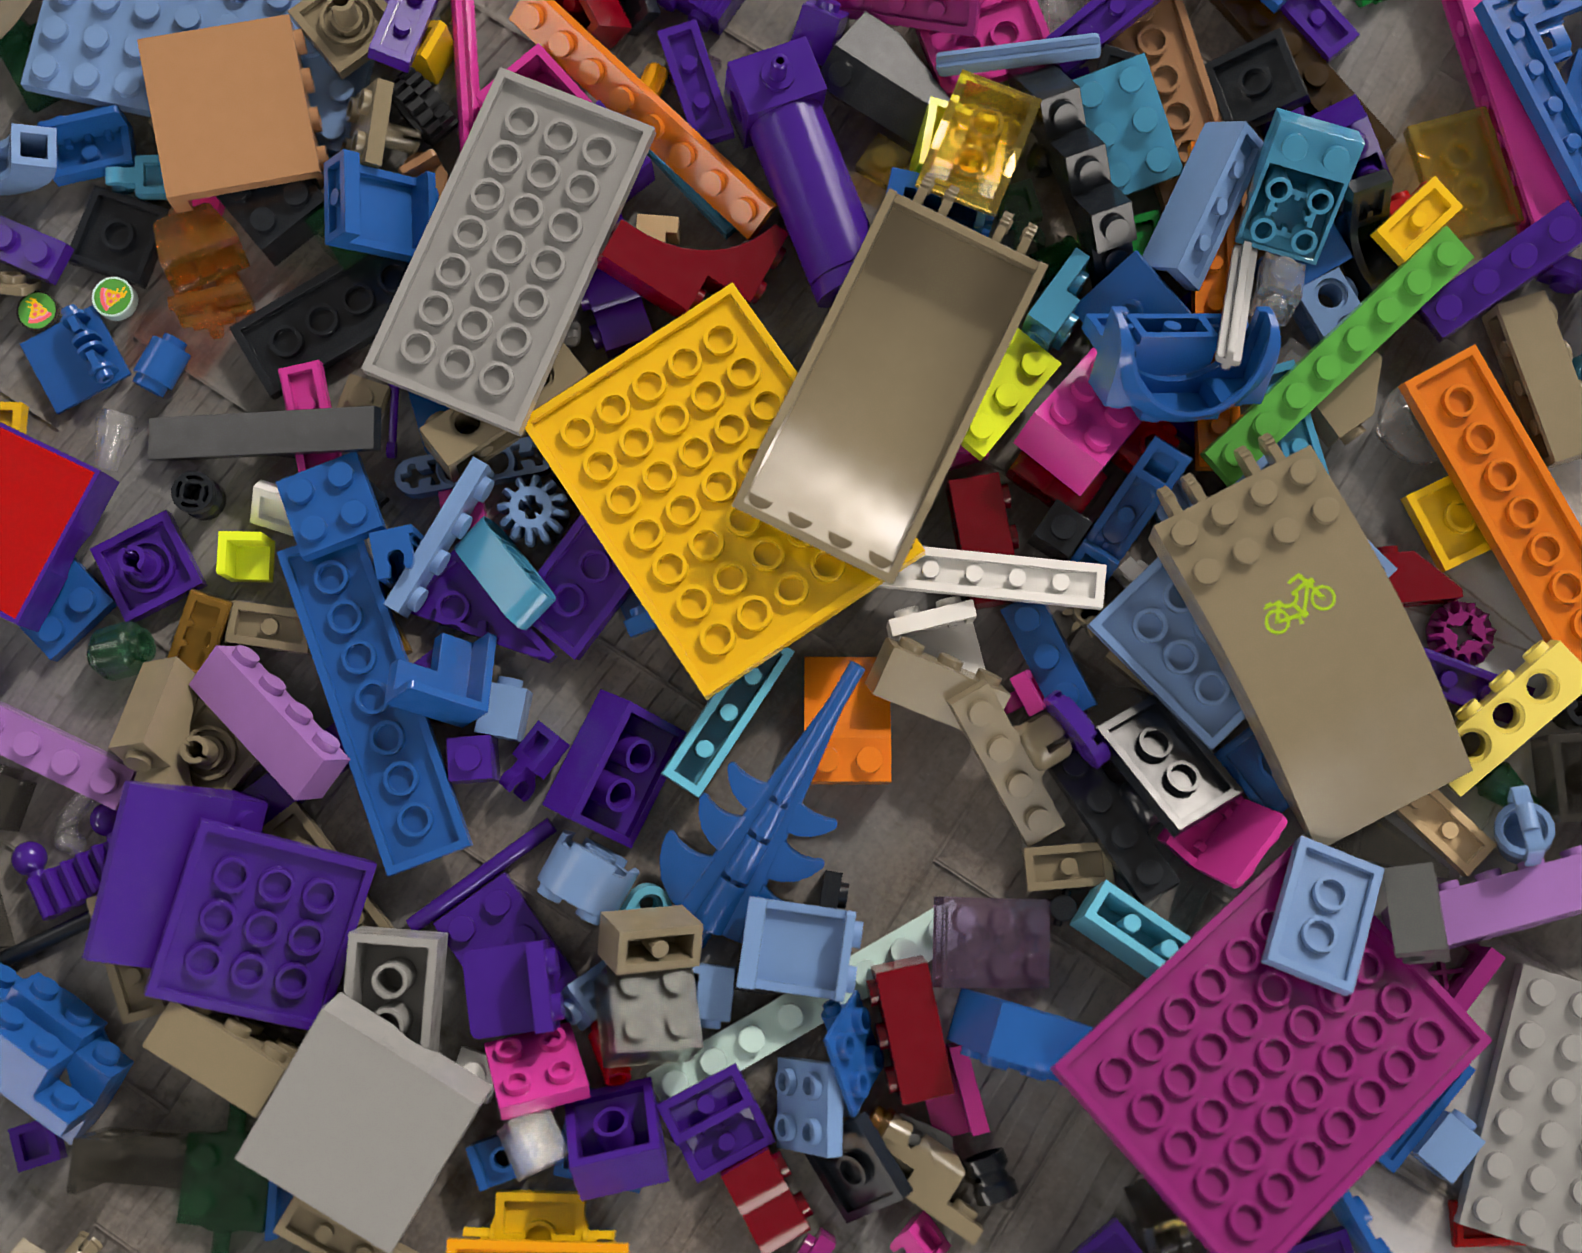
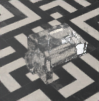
[1248,252,1306,327]

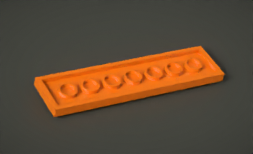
[1398,344,1582,663]

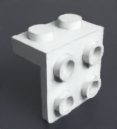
[886,596,986,674]

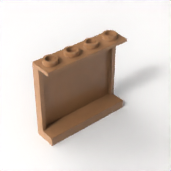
[137,14,329,213]

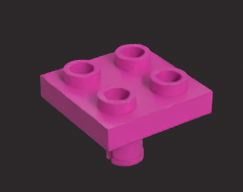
[484,1022,591,1120]

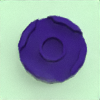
[1043,690,1111,769]

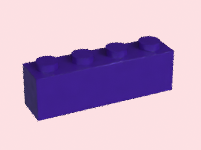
[1417,200,1582,343]

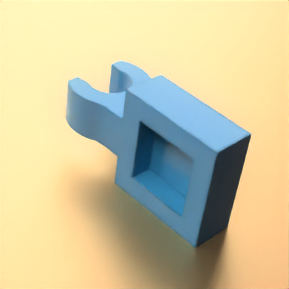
[105,154,167,201]

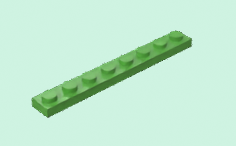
[1199,225,1474,486]

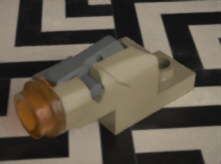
[869,1104,984,1245]

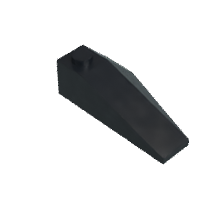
[820,11,954,145]

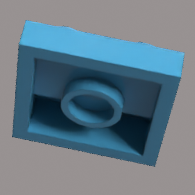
[1021,247,1090,353]

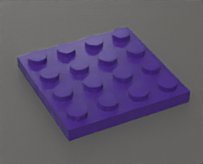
[144,818,377,1030]

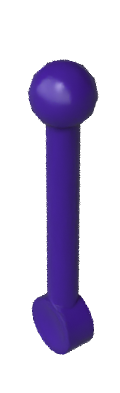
[386,383,400,458]

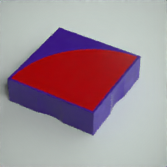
[0,422,120,632]

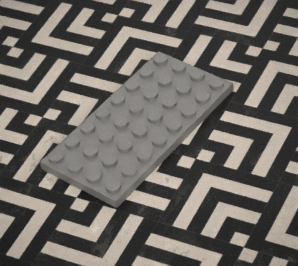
[361,67,656,437]

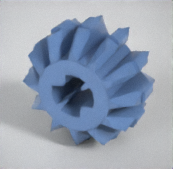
[497,475,570,548]

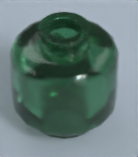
[86,621,156,681]

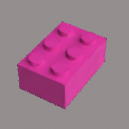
[1013,347,1143,496]

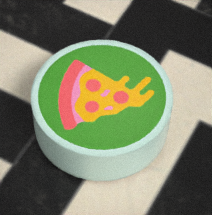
[92,277,138,321]

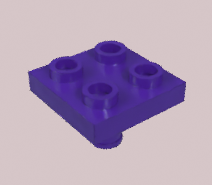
[90,510,208,625]

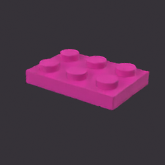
[915,0,1050,99]

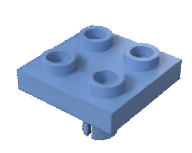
[774,1057,861,1158]

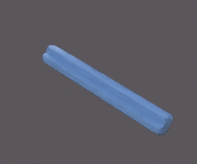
[936,33,1101,77]

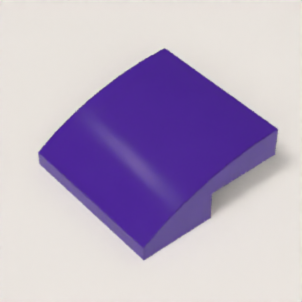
[656,1062,776,1183]

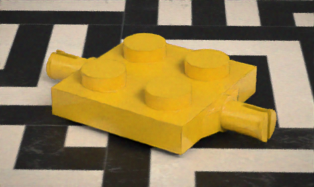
[462,1189,616,1242]

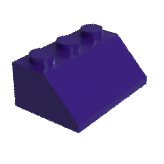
[542,689,687,848]

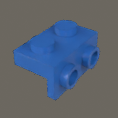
[37,105,137,187]

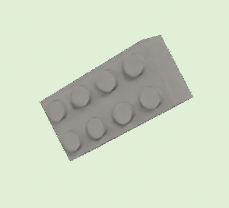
[344,926,448,1052]

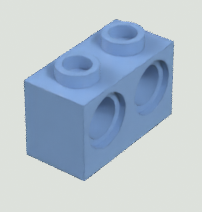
[1285,267,1360,348]

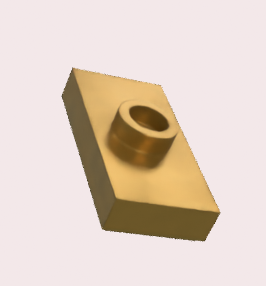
[167,589,233,674]

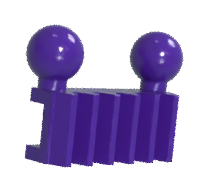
[11,804,117,921]

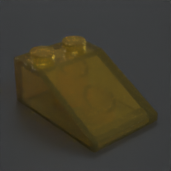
[915,69,1042,217]

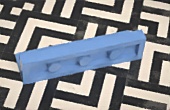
[1142,121,1263,291]

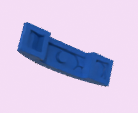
[1070,435,1192,584]

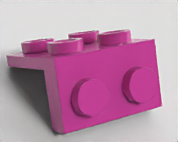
[1157,795,1287,889]

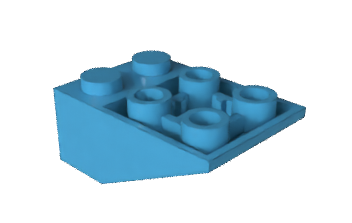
[1234,108,1365,265]

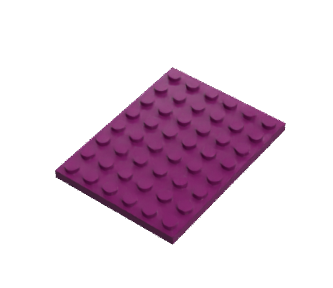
[1050,842,1493,1253]

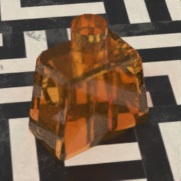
[153,203,251,296]

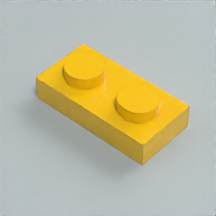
[1370,176,1463,266]

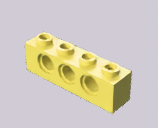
[1446,640,1582,797]

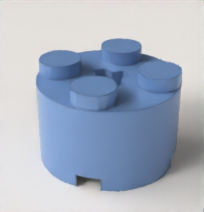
[537,830,640,925]

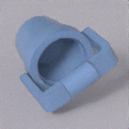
[1493,785,1555,866]

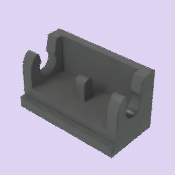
[1383,862,1451,964]

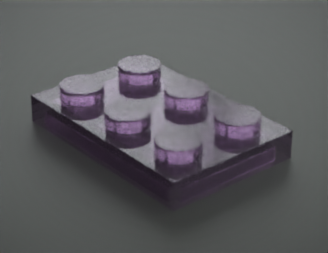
[932,896,1050,988]

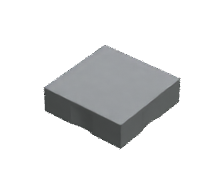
[235,992,493,1253]

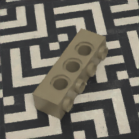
[419,342,589,483]

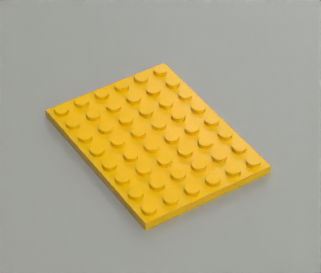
[525,282,925,700]

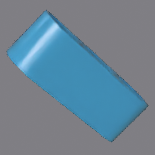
[454,516,556,630]

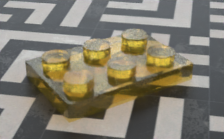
[1403,106,1525,240]

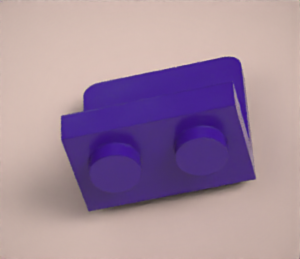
[462,939,565,1039]

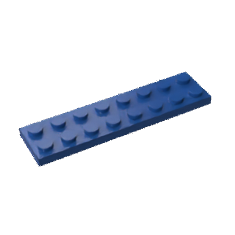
[276,539,473,877]

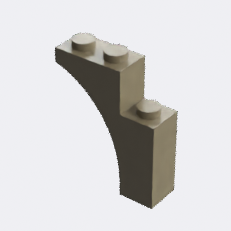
[108,656,198,786]

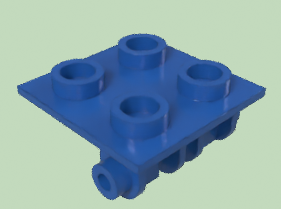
[20,304,132,415]
[821,990,884,1117]

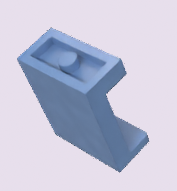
[736,896,863,1002]

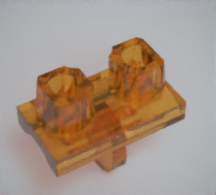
[167,268,256,340]

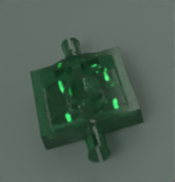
[176,1103,269,1253]

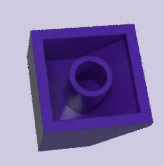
[565,1077,670,1201]

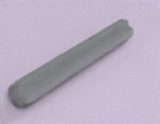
[1215,241,1258,370]

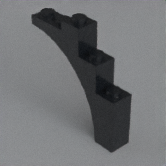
[1006,64,1137,288]

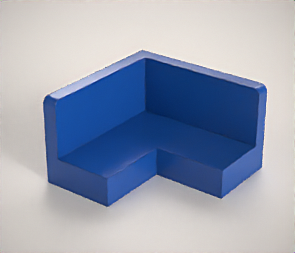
[385,633,497,728]

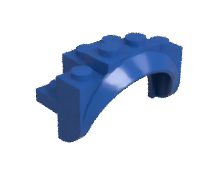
[1081,306,1281,422]
[0,962,135,1145]

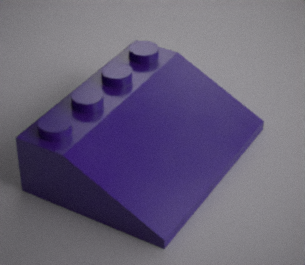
[82,781,268,969]

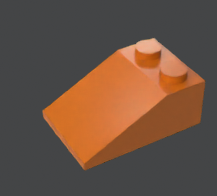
[804,657,892,785]

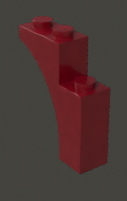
[597,219,789,318]

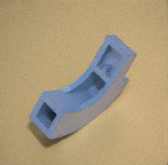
[0,123,57,196]

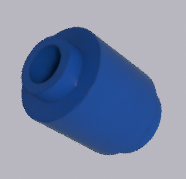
[132,332,191,398]

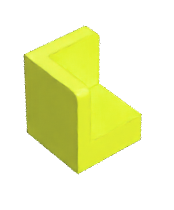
[216,531,276,582]

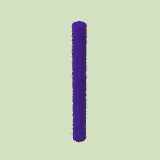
[406,818,557,930]

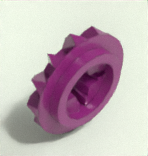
[1426,600,1497,666]

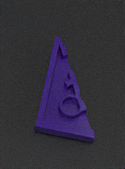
[411,549,558,664]

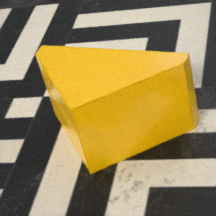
[411,20,454,85]

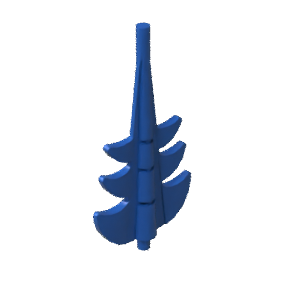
[659,661,865,949]

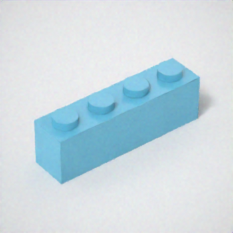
[660,647,795,798]
[1069,880,1191,978]

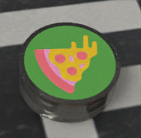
[16,291,62,334]

